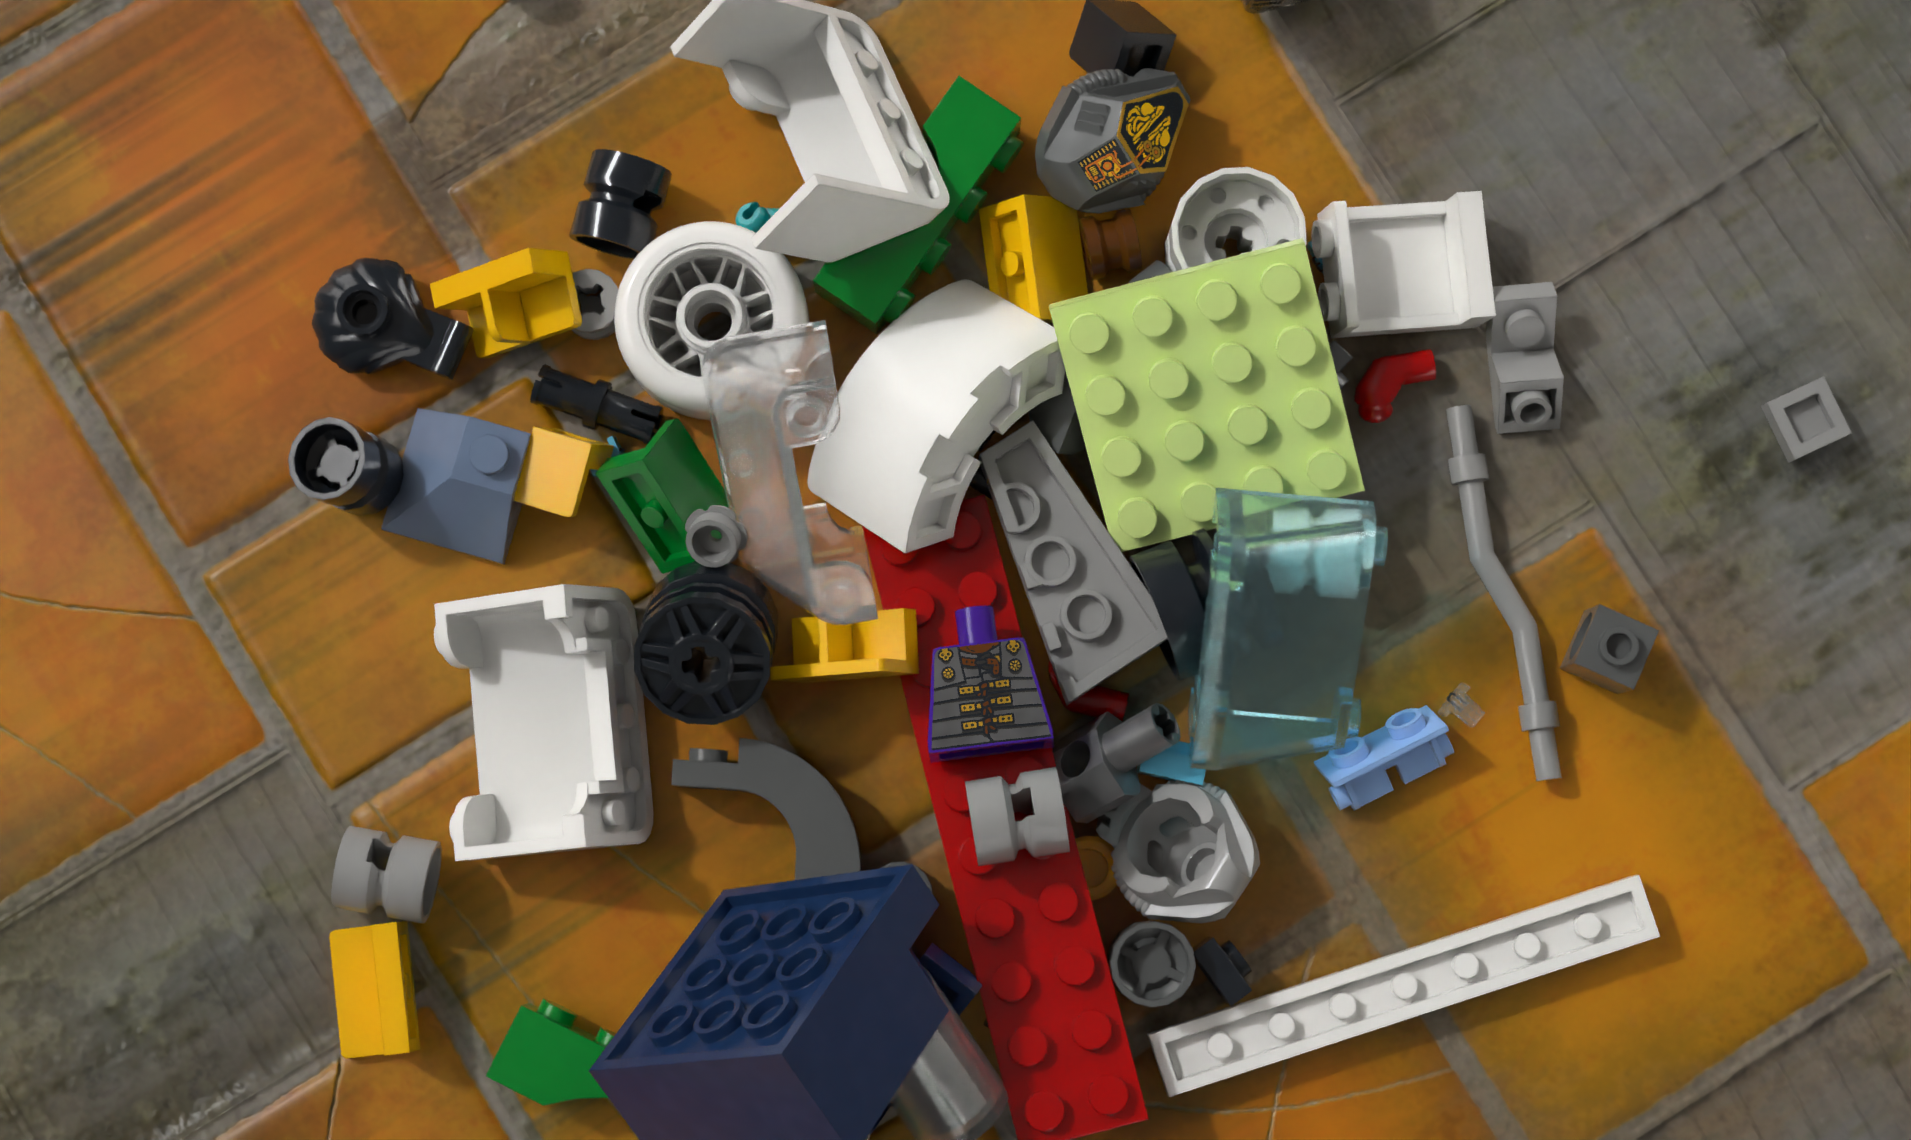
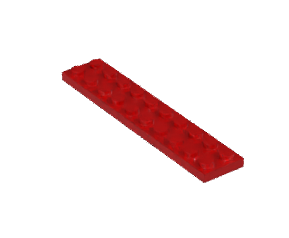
[862,495,1149,1140]

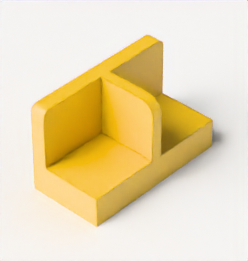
[430,248,582,358]
[770,608,919,683]

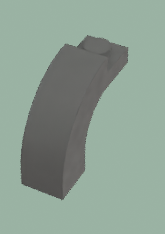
[671,738,862,880]

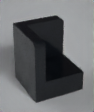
[1069,0,1177,77]

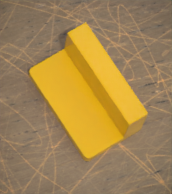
[979,194,1088,323]
[329,921,421,1059]

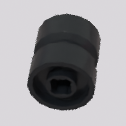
[569,149,672,260]
[288,417,404,516]

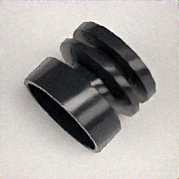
[1129,517,1282,681]
[634,561,778,725]

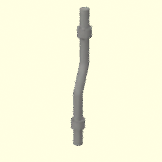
[1446,405,1562,781]

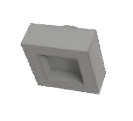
[1761,376,1852,463]

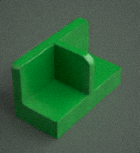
[595,418,741,574]

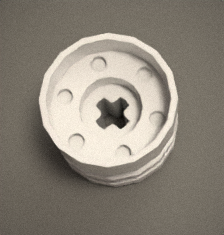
[1164,167,1307,272]

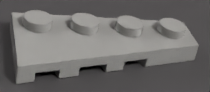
[978,420,1168,706]

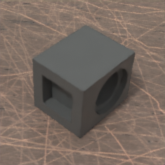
[1560,604,1659,694]

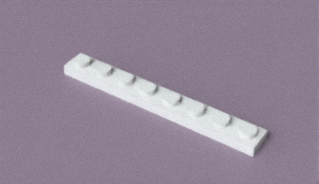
[1147,875,1660,1097]

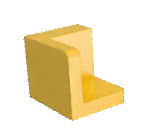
[513,426,614,517]

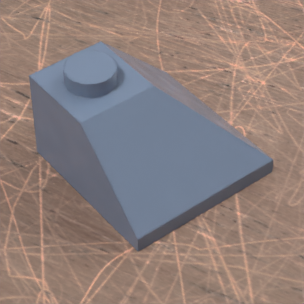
[381,408,531,564]

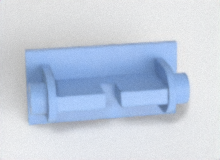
[1314,705,1454,811]

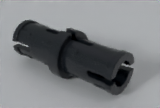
[530,364,664,444]

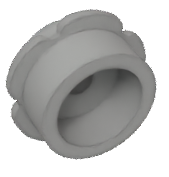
[685,505,748,567]

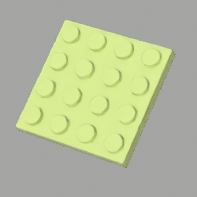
[1049,238,1365,552]

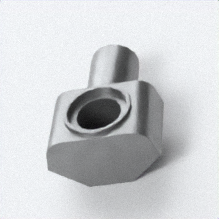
[1052,703,1181,823]

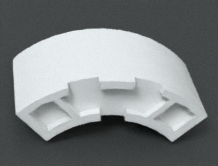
[807,279,1065,553]

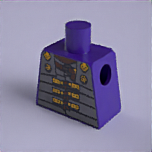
[928,606,1054,763]

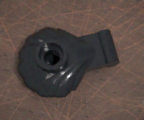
[312,258,474,380]

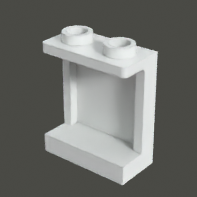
[1311,191,1496,338]

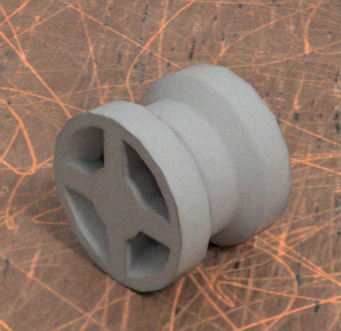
[572,269,618,340]

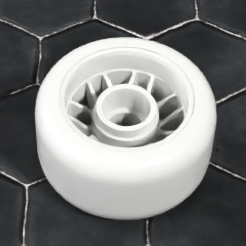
[614,221,809,420]

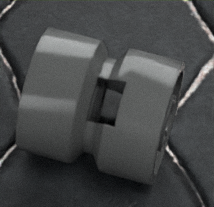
[1107,920,1196,1007]

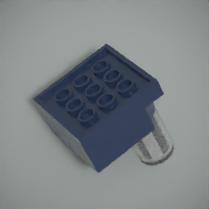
[589,864,1008,1140]

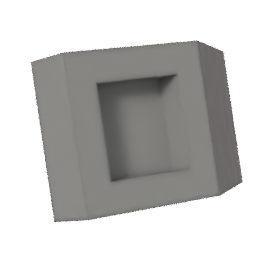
[1486,282,1564,434]

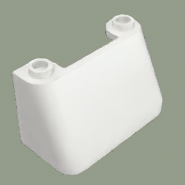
[434,584,653,861]

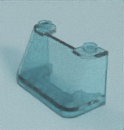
[1188,488,1388,770]

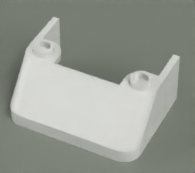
[670,0,950,262]

